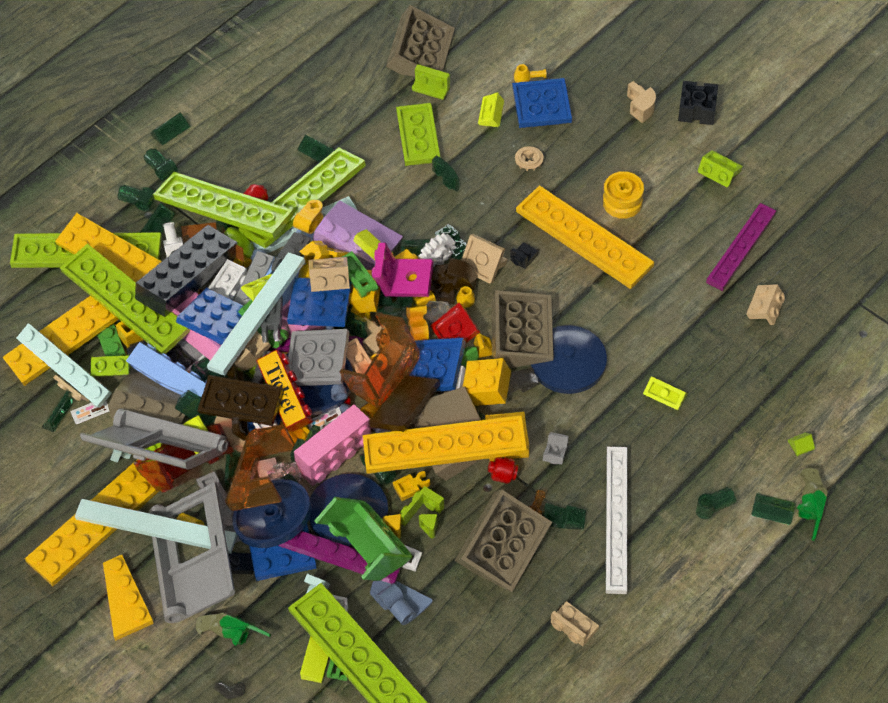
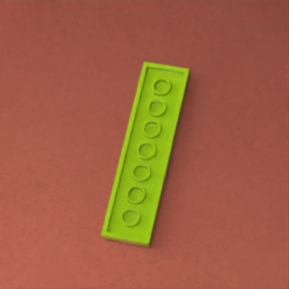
[239,147,366,249]
[153,172,294,239]
[10,233,162,268]
[60,243,190,354]
[288,583,427,703]

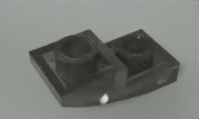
[507,368,540,396]

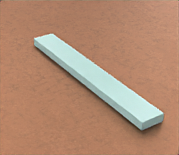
[207,252,305,376]
[75,499,237,554]

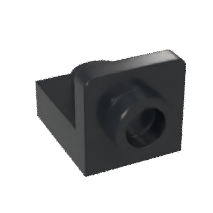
[510,242,538,269]

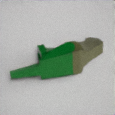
[797,468,828,541]
[195,613,271,646]

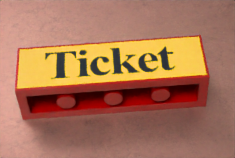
[256,349,313,432]

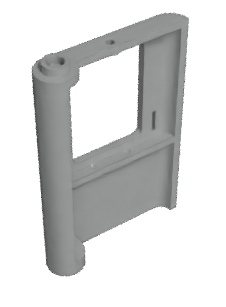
[80,408,228,469]
[148,482,235,623]

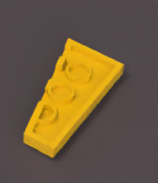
[103,554,154,641]

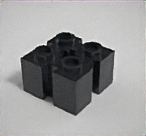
[678,81,719,125]

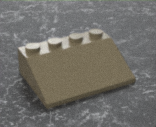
[386,5,455,77]
[491,290,553,368]
[108,369,199,424]
[412,386,481,481]
[455,489,552,592]

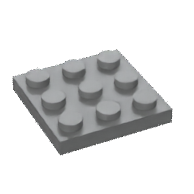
[288,329,349,386]

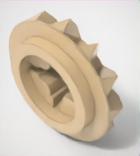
[515,146,544,171]

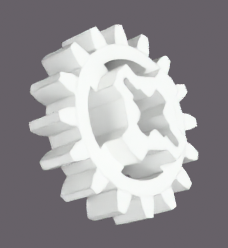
[418,233,455,268]

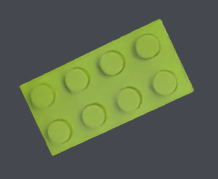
[396,103,441,166]

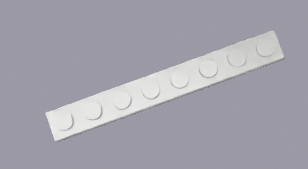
[606,447,627,594]

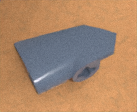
[370,581,432,625]

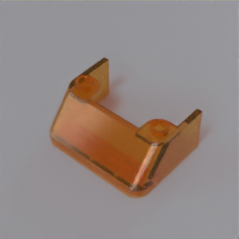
[339,313,420,409]
[225,424,297,511]

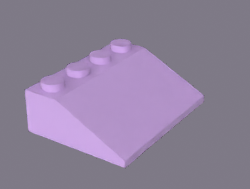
[312,200,403,270]

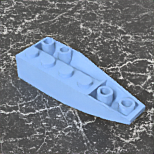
[126,342,207,401]

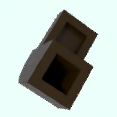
[432,259,478,292]

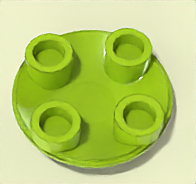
[224,227,255,258]

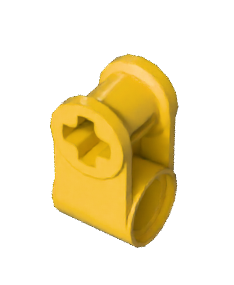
[293,200,323,234]

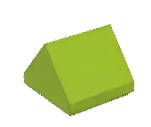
[788,433,815,456]
[419,514,438,539]

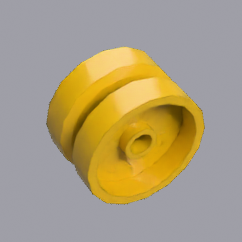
[603,172,644,219]

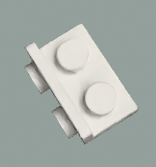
[209,259,248,301]

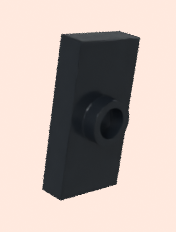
[228,553,254,575]

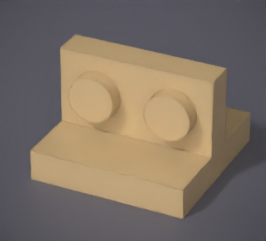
[462,234,508,284]
[309,257,350,292]

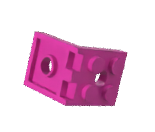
[372,243,434,297]

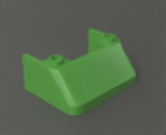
[314,497,412,581]

